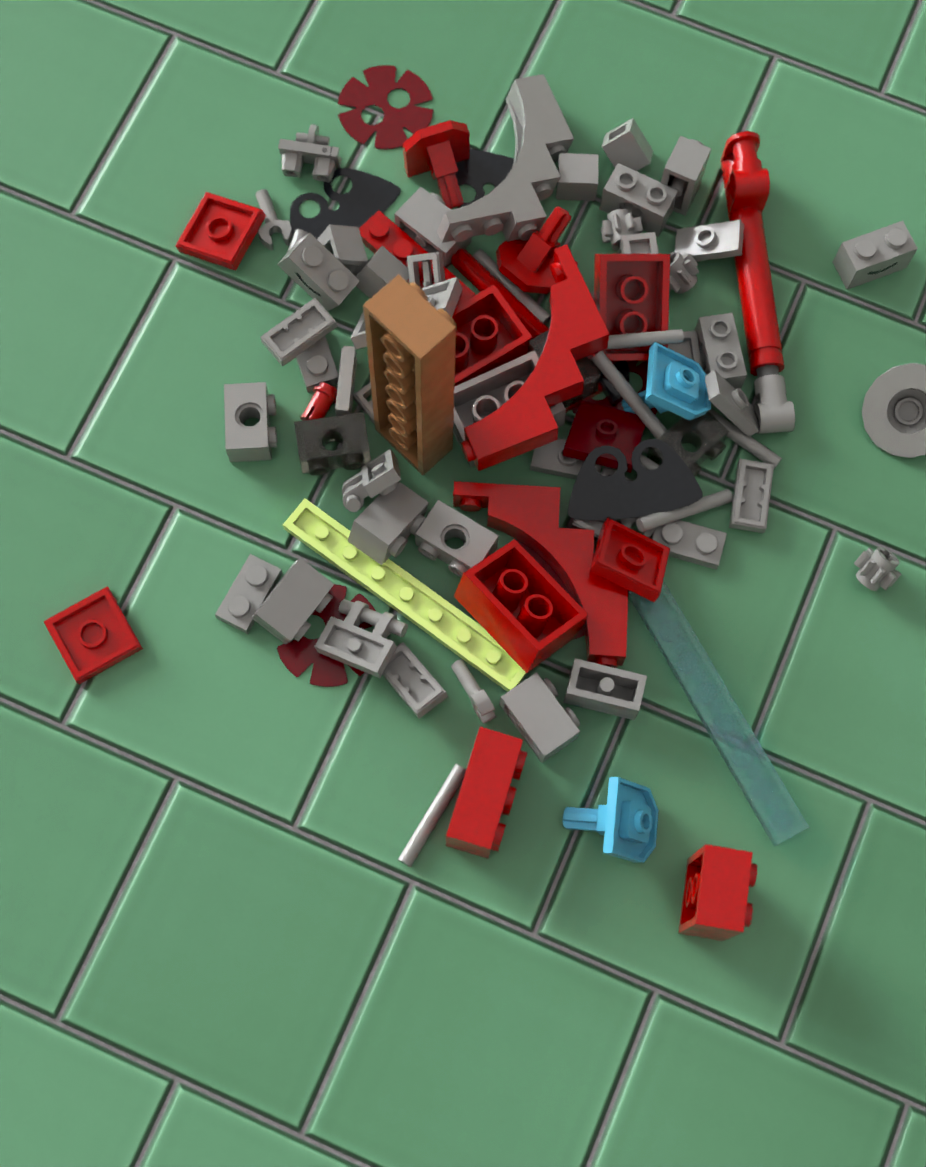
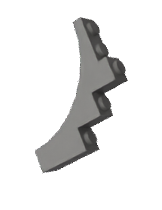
[437,74,574,243]

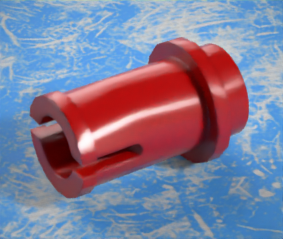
[300,382,337,429]

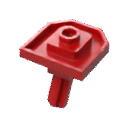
[403,120,470,209]
[496,207,579,294]

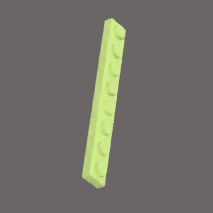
[283,498,527,692]

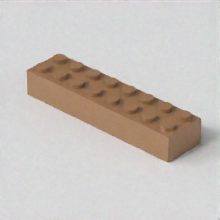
[363,274,456,475]

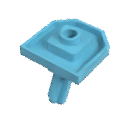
[622,342,711,421]
[563,777,659,863]

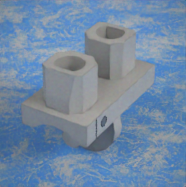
[278,124,342,183]

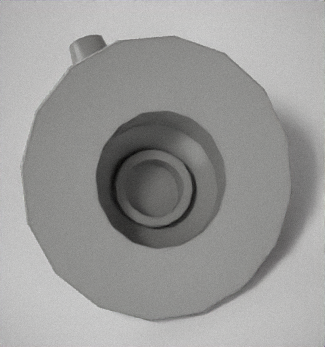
[862,363,926,458]

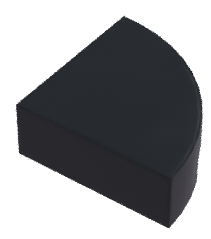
[595,361,629,406]

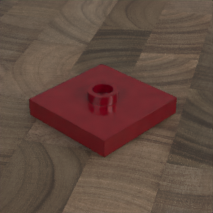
[563,400,646,473]

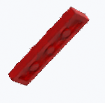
[359,210,475,306]

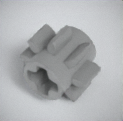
[601,209,643,251]
[669,251,699,294]
[854,547,901,591]

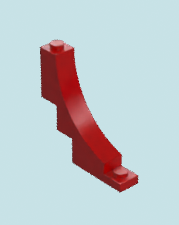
[460,244,609,471]
[453,481,628,668]

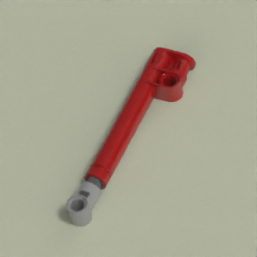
[721,131,795,434]

